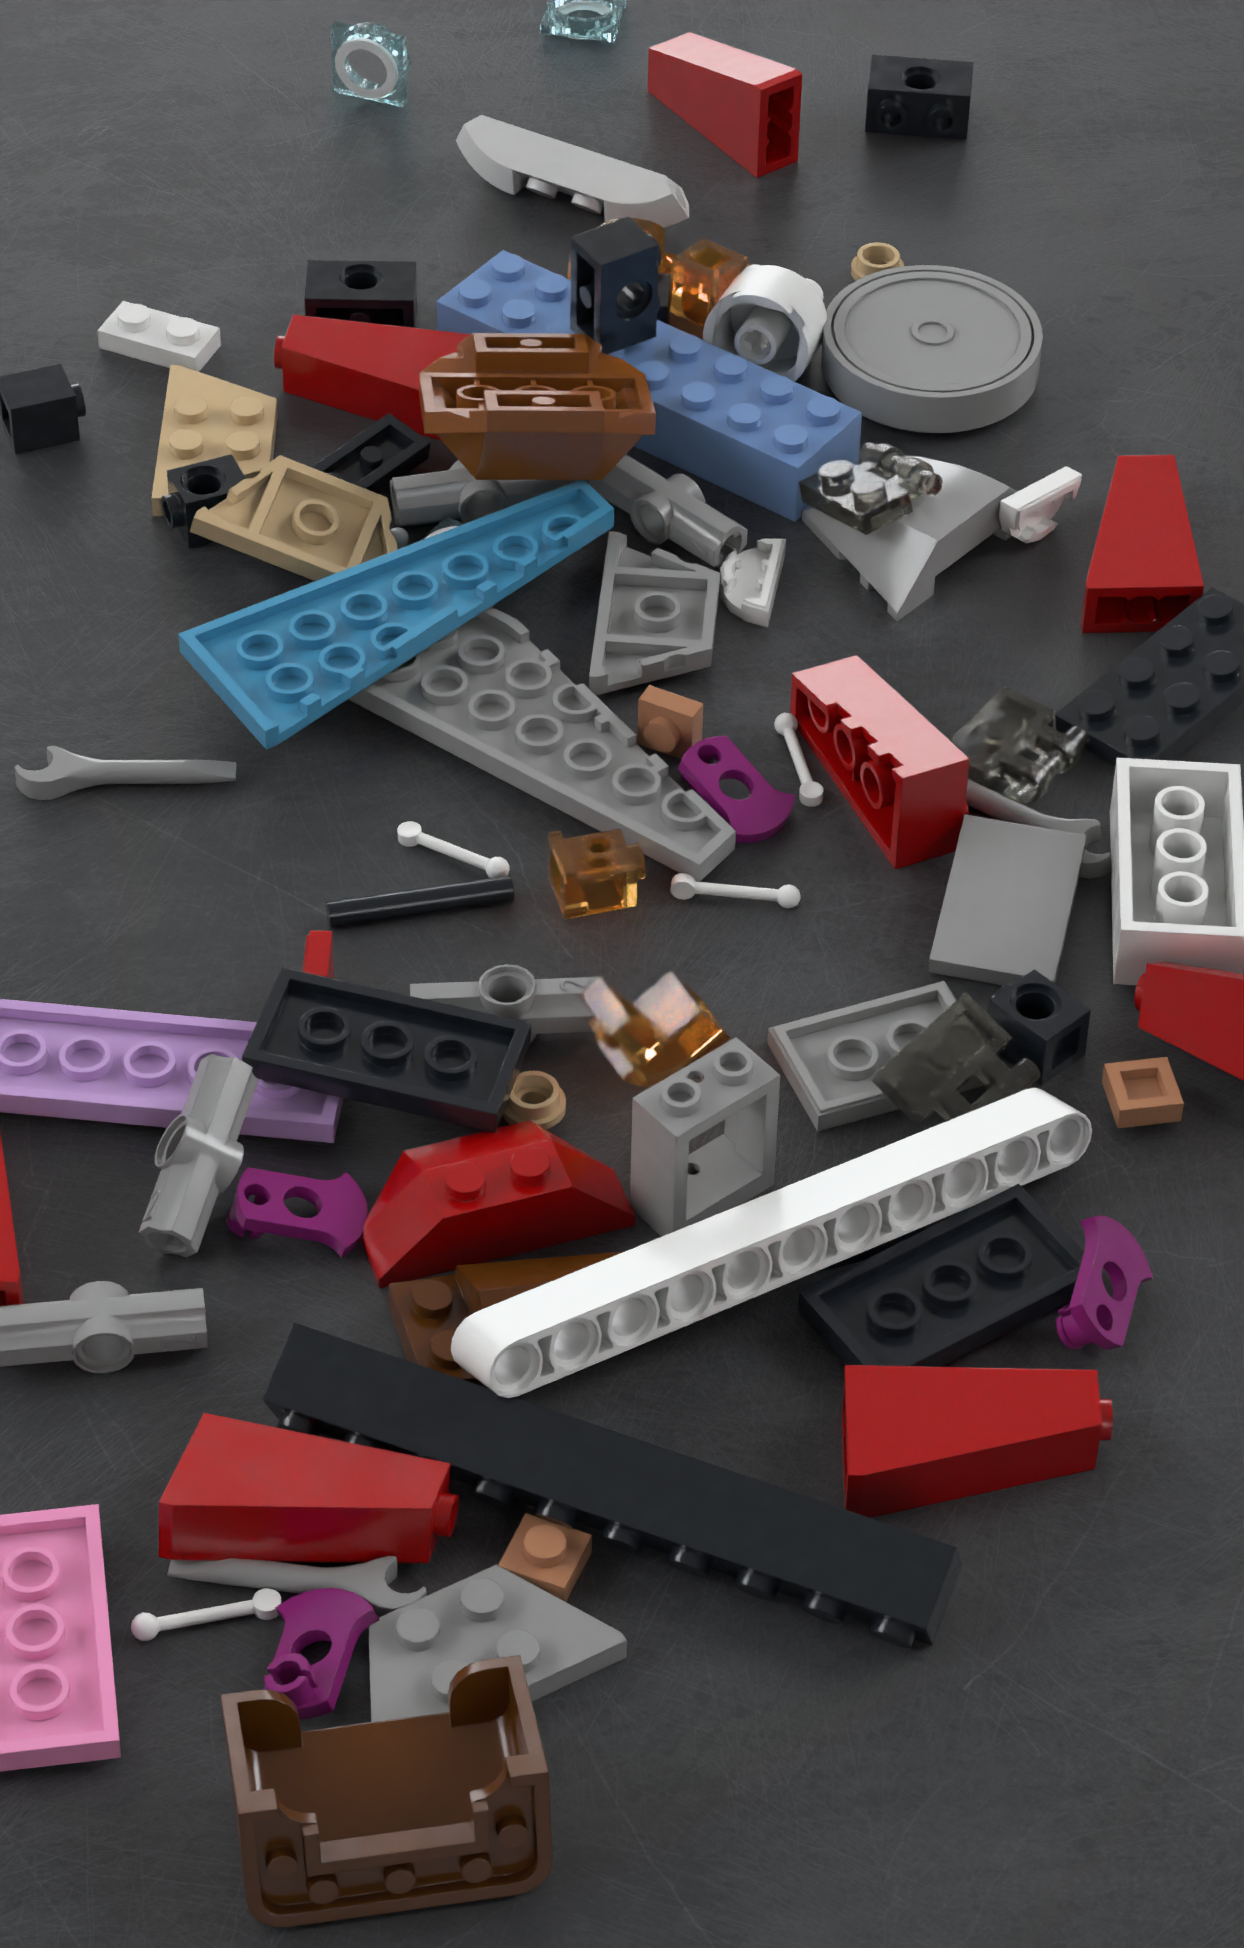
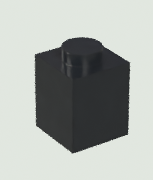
[0,363,86,454]

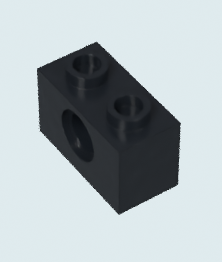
[865,54,974,140]
[570,216,662,354]
[304,260,417,328]

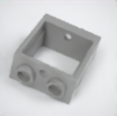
[630,1037,780,1237]

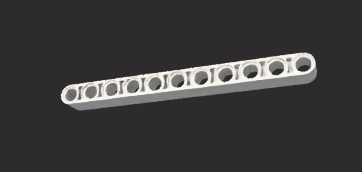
[451,1088,1092,1398]

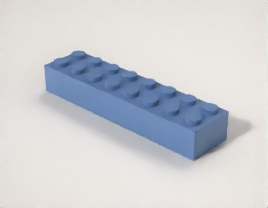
[436,250,862,522]

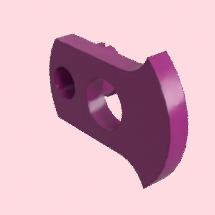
[678,736,795,843]
[225,1167,368,1258]
[1056,1216,1153,1350]
[263,1588,380,1719]

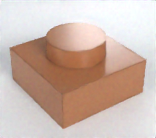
[637,685,703,759]
[1102,1057,1184,1128]
[498,1513,592,1602]

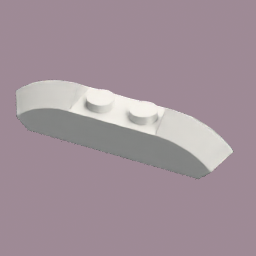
[456,115,689,231]

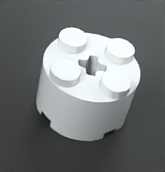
[703,265,827,382]

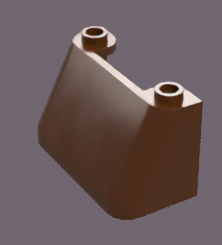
[221,1655,553,1927]

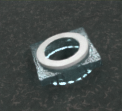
[540,0,627,42]
[331,21,411,107]

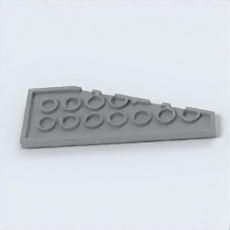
[348,607,736,882]

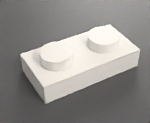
[97,301,221,372]

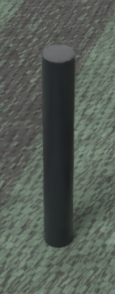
[326,876,515,927]

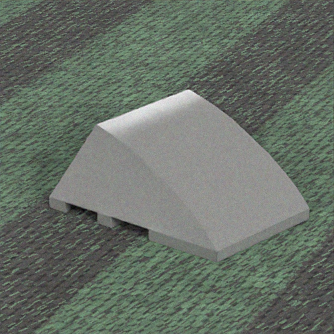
[802,455,1017,622]

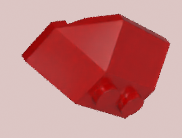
[360,1120,636,1289]

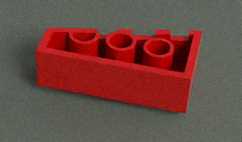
[790,655,970,869]

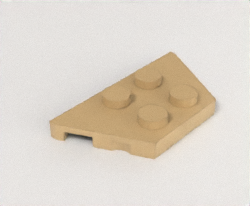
[151,365,278,516]
[190,455,398,581]

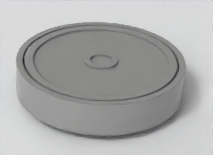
[821,265,1043,433]

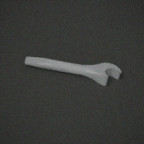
[14,746,237,800]
[966,779,1111,879]
[167,1555,427,1618]

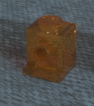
[548,829,646,919]

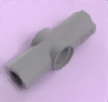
[590,454,748,569]
[390,460,566,527]
[410,964,606,1043]
[139,1054,258,1258]
[0,1281,208,1374]

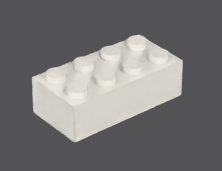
[1110,758,1244,985]

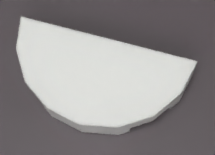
[999,466,1082,544]
[720,539,786,627]

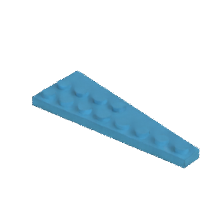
[178,480,614,750]

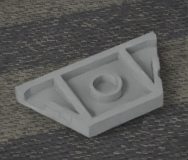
[589,531,720,695]
[369,1565,627,1722]

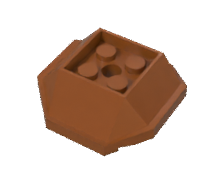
[419,333,656,480]

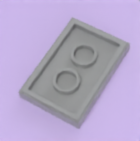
[928,815,1087,986]
[767,981,997,1132]

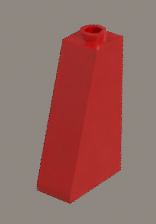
[648,32,803,178]
[274,315,471,442]
[1081,455,1204,633]
[1134,962,1244,1081]
[841,1365,1113,1518]
[158,1413,459,1563]

